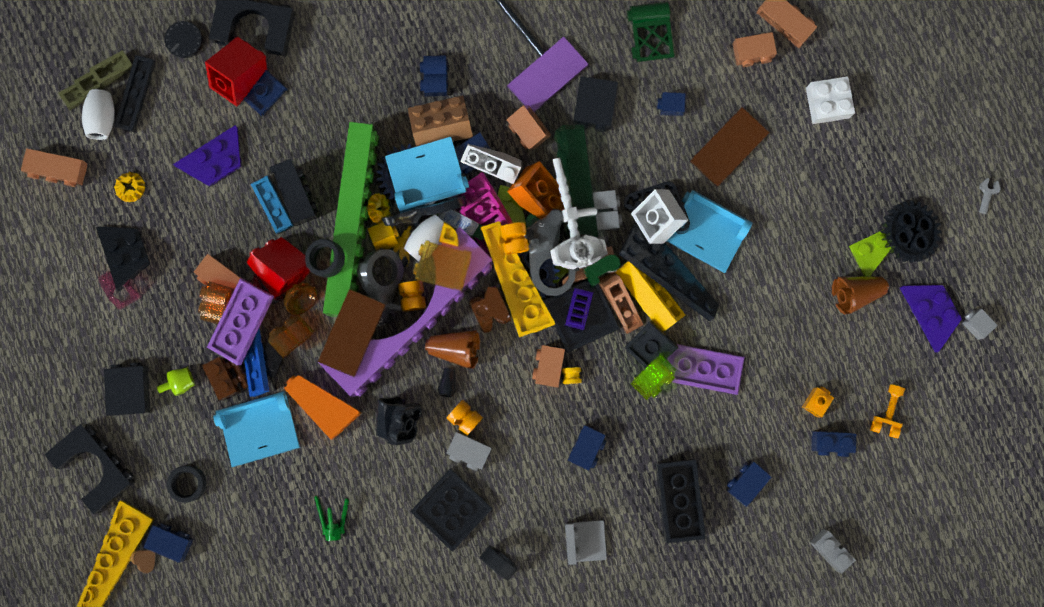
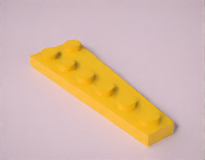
[481,221,555,337]
[77,500,155,607]

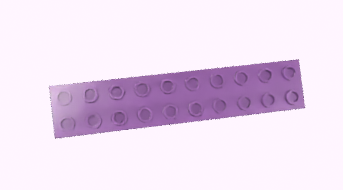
[318,227,493,397]

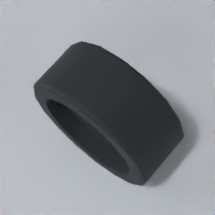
[305,239,345,278]
[167,465,207,503]
[480,545,518,581]

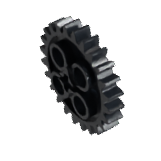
[881,201,942,263]

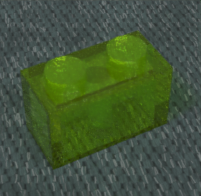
[630,353,677,400]

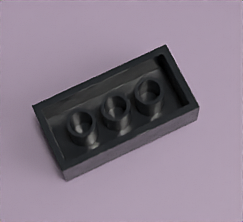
[655,459,706,543]

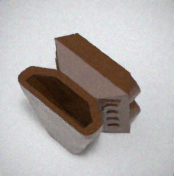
[469,285,511,333]

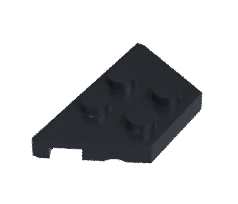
[96,226,151,292]

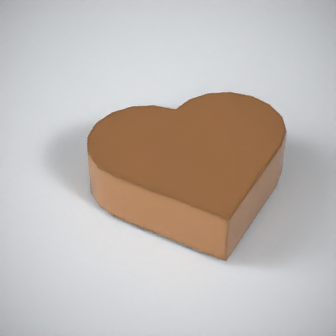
[130,550,155,573]

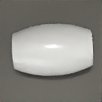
[82,89,114,140]
[404,215,444,262]

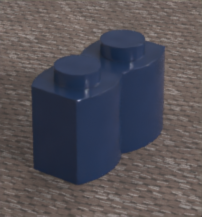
[420,55,448,97]

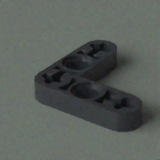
[623,181,690,234]

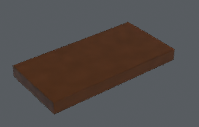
[690,107,769,187]
[318,289,386,378]

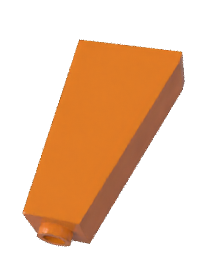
[284,375,361,440]

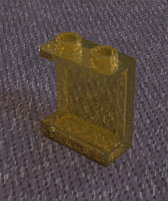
[413,240,472,292]

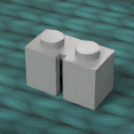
[591,190,622,233]
[446,432,492,471]
[810,529,856,574]

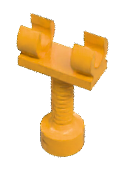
[870,384,905,439]

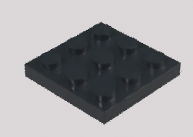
[543,280,619,353]
[410,468,493,552]

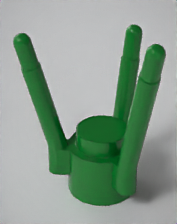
[315,495,349,541]

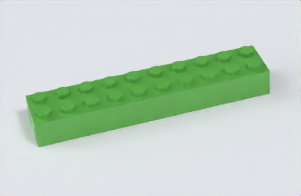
[323,122,379,317]

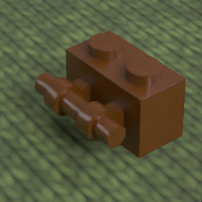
[202,357,248,401]

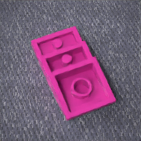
[458,172,513,258]

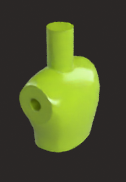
[157,367,195,396]

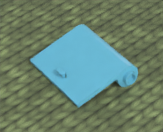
[385,137,469,212]
[666,190,753,273]
[213,391,300,467]

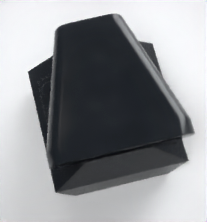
[376,396,422,445]

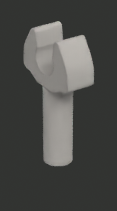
[979,178,1000,214]

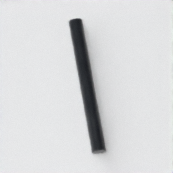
[495,0,545,57]

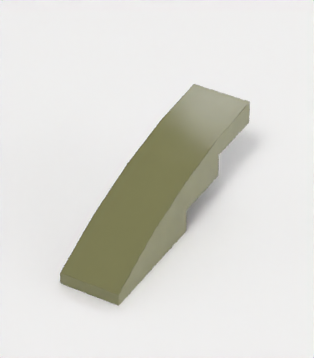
[58,50,132,111]

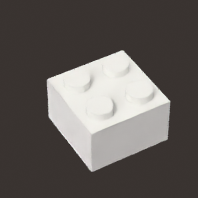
[806,76,855,124]
[631,189,688,244]

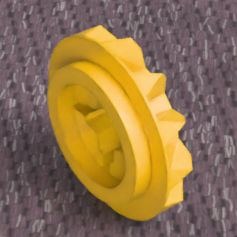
[114,172,145,202]
[368,193,391,224]

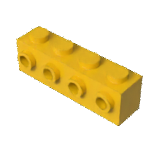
[615,261,685,332]

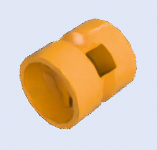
[500,222,530,255]
[398,281,427,312]
[446,400,483,436]

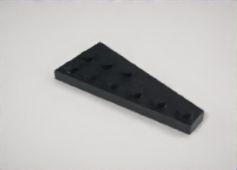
[619,221,719,321]

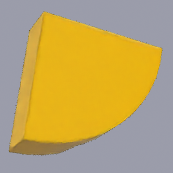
[439,222,459,247]

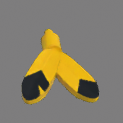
[382,226,411,267]

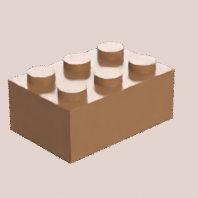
[408,96,473,147]

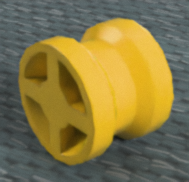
[561,367,582,384]

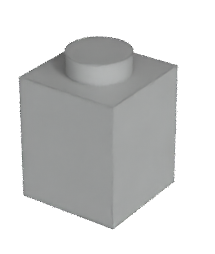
[962,309,998,340]

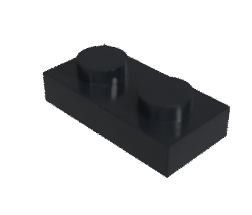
[264,336,289,379]

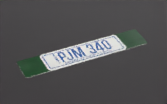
[432,210,484,241]

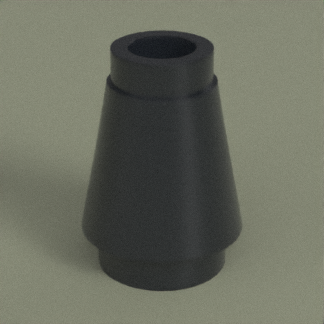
[437,368,456,397]

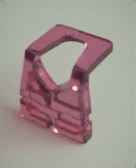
[98,271,141,310]

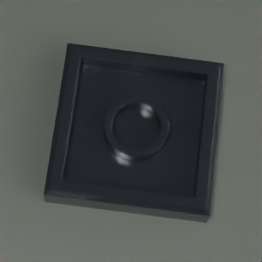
[624,320,679,374]

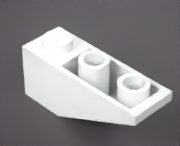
[460,144,521,184]

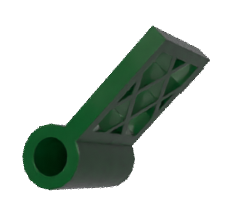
[627,1,674,62]

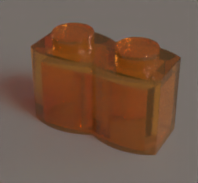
[198,281,231,324]
[268,315,314,358]

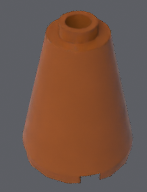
[832,276,889,315]
[425,330,480,369]

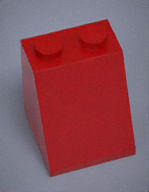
[205,37,267,106]
[247,237,310,298]

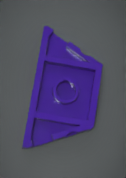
[174,125,242,187]
[900,285,962,353]

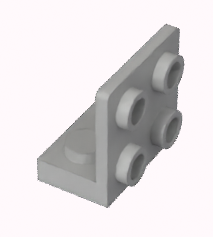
[565,520,607,565]

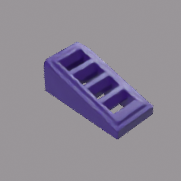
[565,288,593,330]

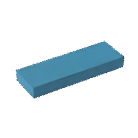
[251,175,294,234]

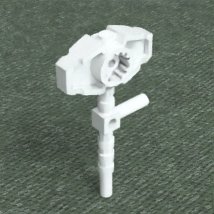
[550,158,608,269]

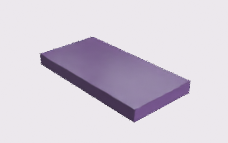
[507,37,588,112]
[207,278,274,365]
[662,344,745,395]

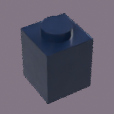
[657,92,685,116]

